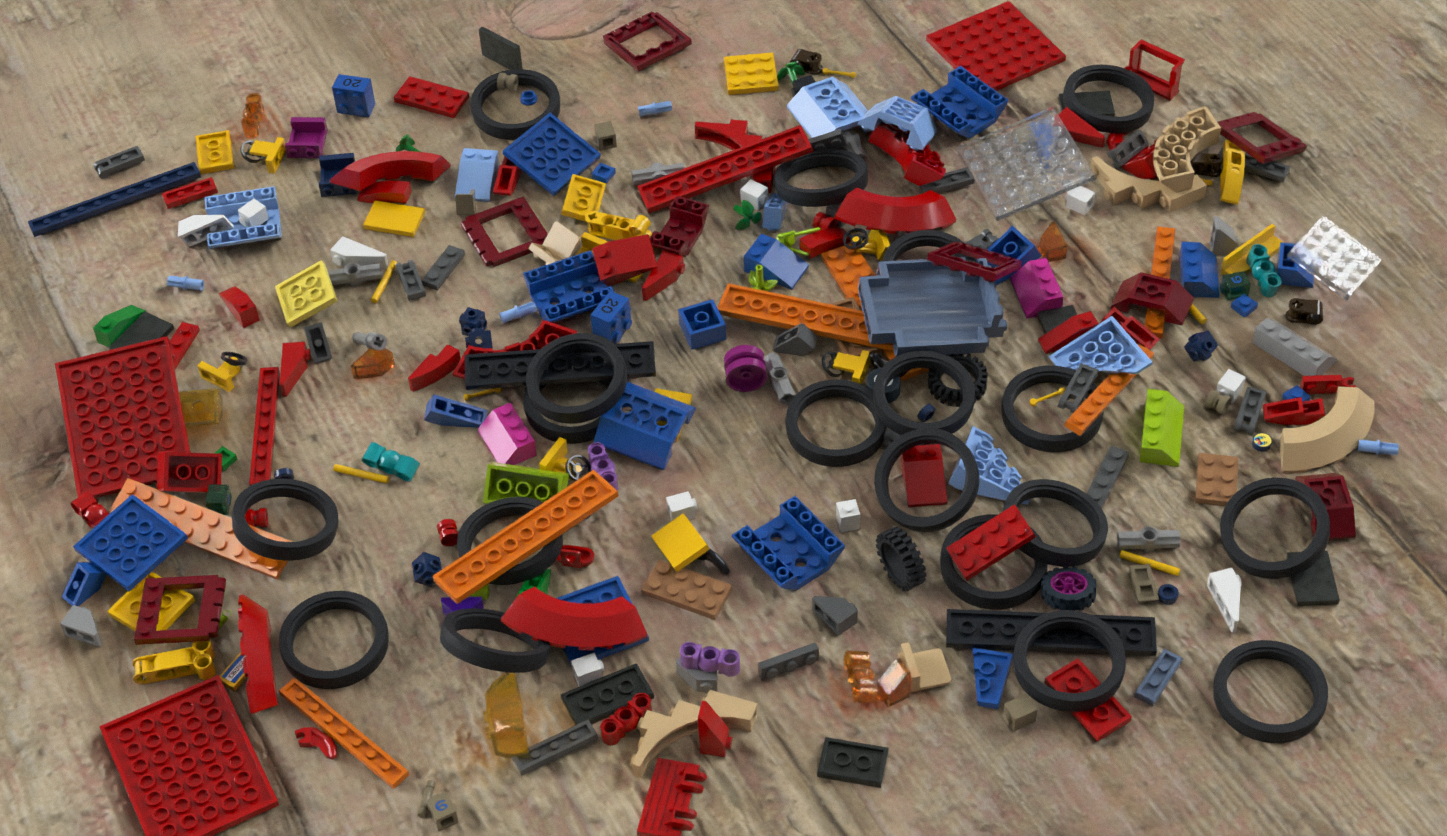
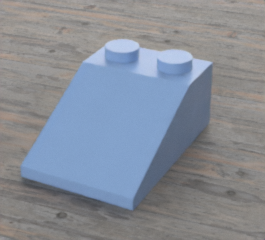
[455,148,500,202]

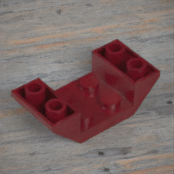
[650,196,709,255]
[1111,272,1194,326]
[1295,473,1356,540]

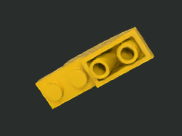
[1220,140,1245,205]

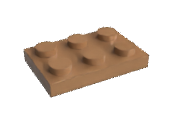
[1195,453,1238,506]

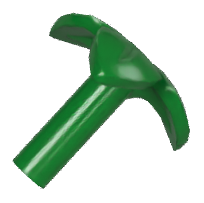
[777,62,805,85]
[396,134,421,152]
[733,200,762,230]

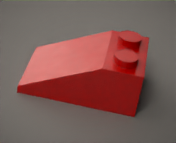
[592,234,658,286]
[901,444,947,507]
[157,452,222,493]

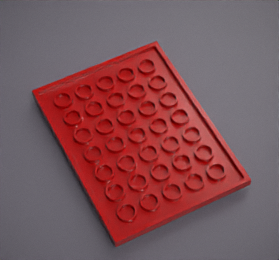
[55,336,191,498]
[99,675,279,836]

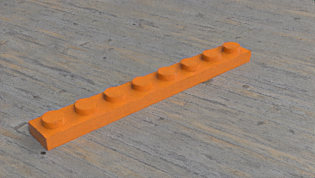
[1145,226,1175,338]
[1064,344,1155,436]
[279,677,409,789]

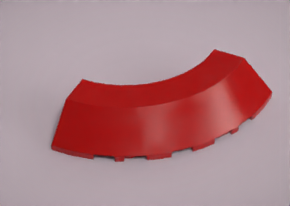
[869,121,946,186]
[330,151,451,191]
[834,188,957,234]
[452,320,577,379]
[501,587,647,650]
[238,594,279,714]

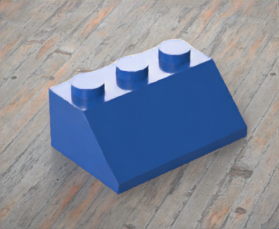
[1179,242,1220,298]

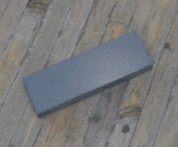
[1134,649,1183,706]

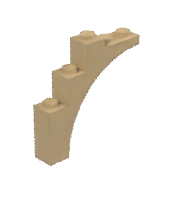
[1090,156,1207,213]
[630,690,758,778]

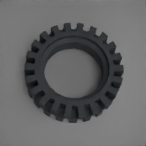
[928,353,988,407]
[876,526,926,591]

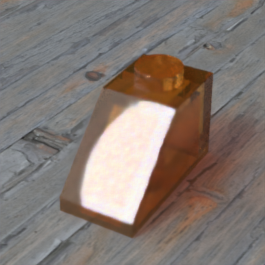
[1038,221,1067,262]
[351,348,395,380]
[876,658,911,707]

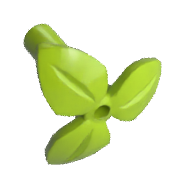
[749,265,778,291]

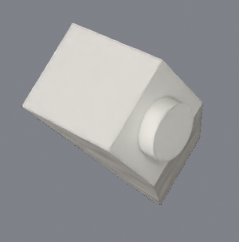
[178,215,233,247]
[330,236,389,269]
[1207,568,1242,633]

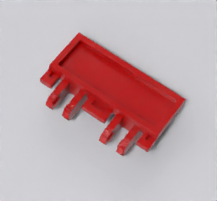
[637,758,707,836]

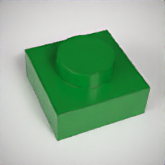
[215,446,238,471]

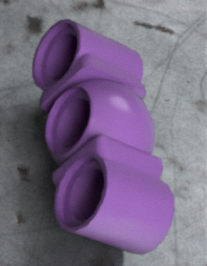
[588,442,618,491]
[680,642,740,677]

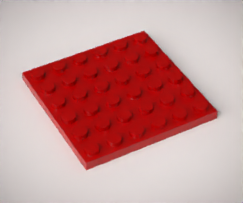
[926,1,1066,91]

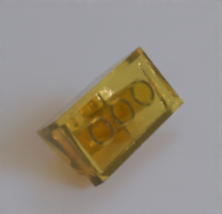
[483,672,530,758]

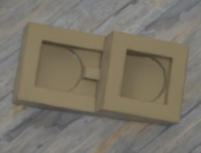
[1129,564,1159,603]

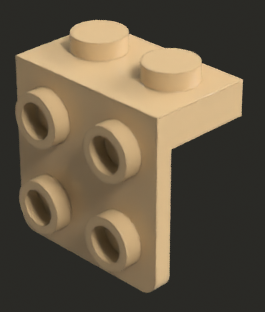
[529,221,581,265]
[898,642,951,692]

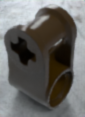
[789,49,823,75]
[1190,152,1223,177]
[1285,298,1323,325]

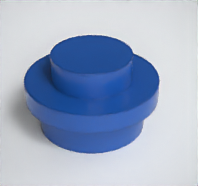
[520,90,537,106]

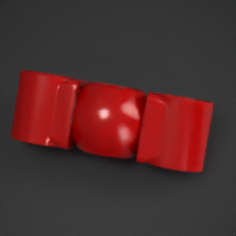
[70,491,110,528]
[600,693,652,746]

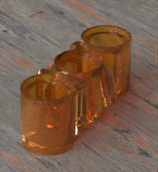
[241,93,264,139]
[843,650,879,704]

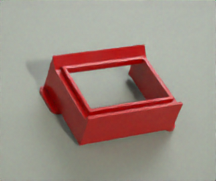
[1125,39,1185,101]

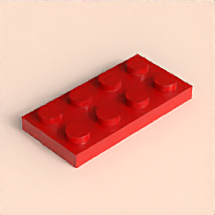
[394,76,469,118]
[946,504,1036,581]
[1044,658,1132,742]

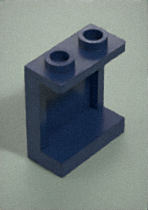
[319,153,356,197]

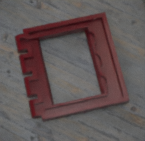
[603,11,692,72]
[1217,112,1307,164]
[460,196,548,267]
[927,242,1022,282]
[134,575,226,645]

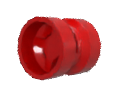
[812,212,837,230]
[245,508,268,528]
[437,519,459,546]

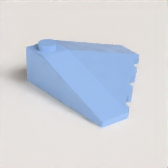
[1049,316,1153,374]
[948,426,1030,505]

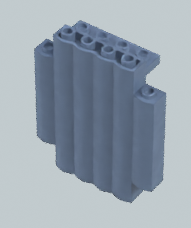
[858,257,1007,357]

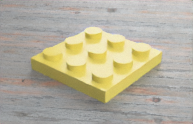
[275,260,338,328]

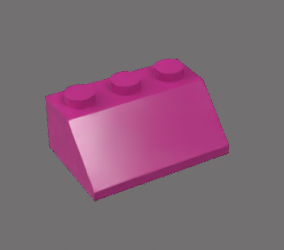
[1010,258,1063,319]
[478,403,537,465]

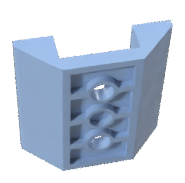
[787,77,873,138]
[857,96,938,150]
[205,186,282,249]

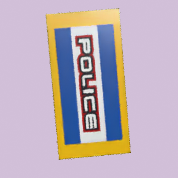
[219,652,247,691]

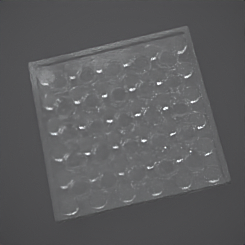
[957,107,1096,221]

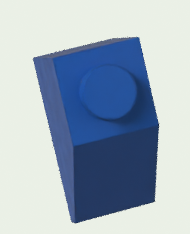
[62,562,106,606]

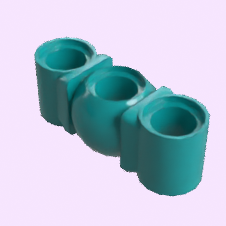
[1246,244,1282,297]
[361,442,420,482]

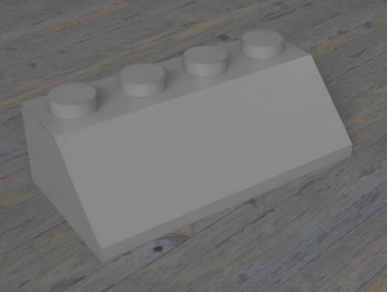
[1253,318,1337,376]

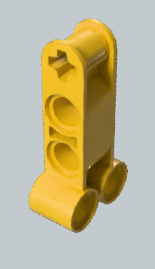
[585,211,652,240]
[133,641,216,684]

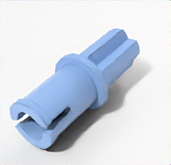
[638,101,672,117]
[167,276,204,291]
[499,302,537,324]
[1358,439,1399,455]

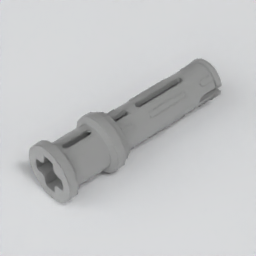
[352,332,387,350]

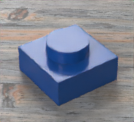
[591,163,616,184]
[1231,294,1258,318]
[1282,385,1311,402]

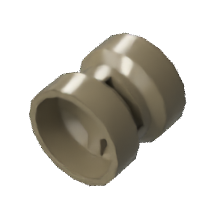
[497,72,518,91]
[1205,389,1232,415]

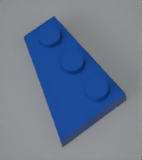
[973,648,1013,709]

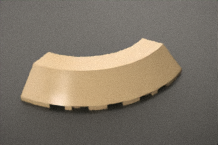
[1153,106,1221,192]
[1280,387,1375,473]

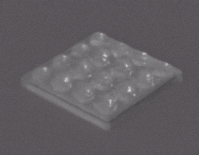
[1287,216,1382,300]

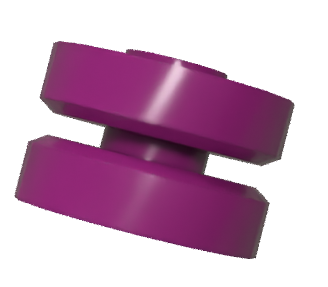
[723,345,767,392]

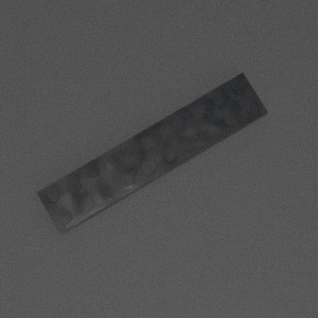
[465,341,656,390]
[946,609,1157,656]

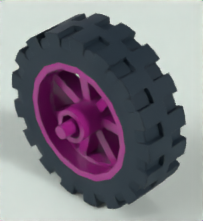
[1041,566,1097,611]

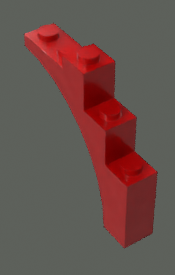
[695,119,776,193]

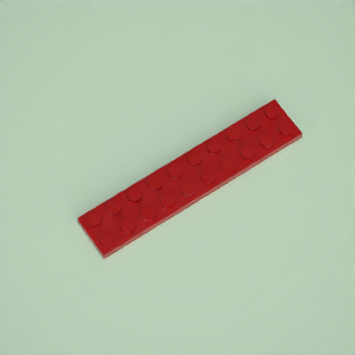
[637,125,813,213]

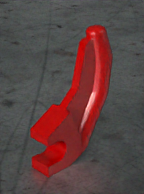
[1106,132,1128,150]
[294,727,337,760]

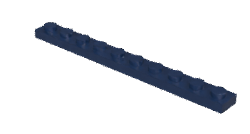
[27,162,201,237]

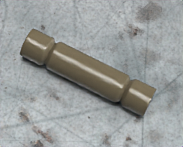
[417,780,436,818]

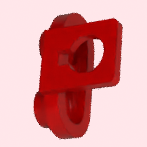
[556,545,595,569]

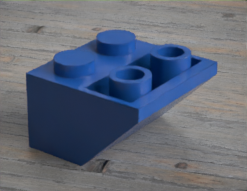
[1276,242,1315,288]

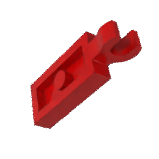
[1300,375,1356,394]

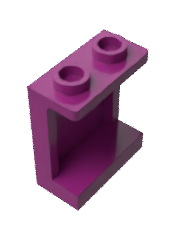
[285,117,328,158]

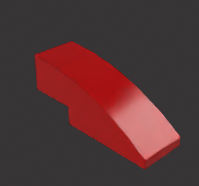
[493,156,522,196]
[357,181,412,204]
[799,228,851,259]
[1100,307,1160,350]
[408,344,461,392]
[1262,397,1326,425]

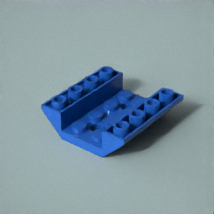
[911,66,1008,139]
[523,250,615,323]
[594,382,696,470]
[732,496,845,590]

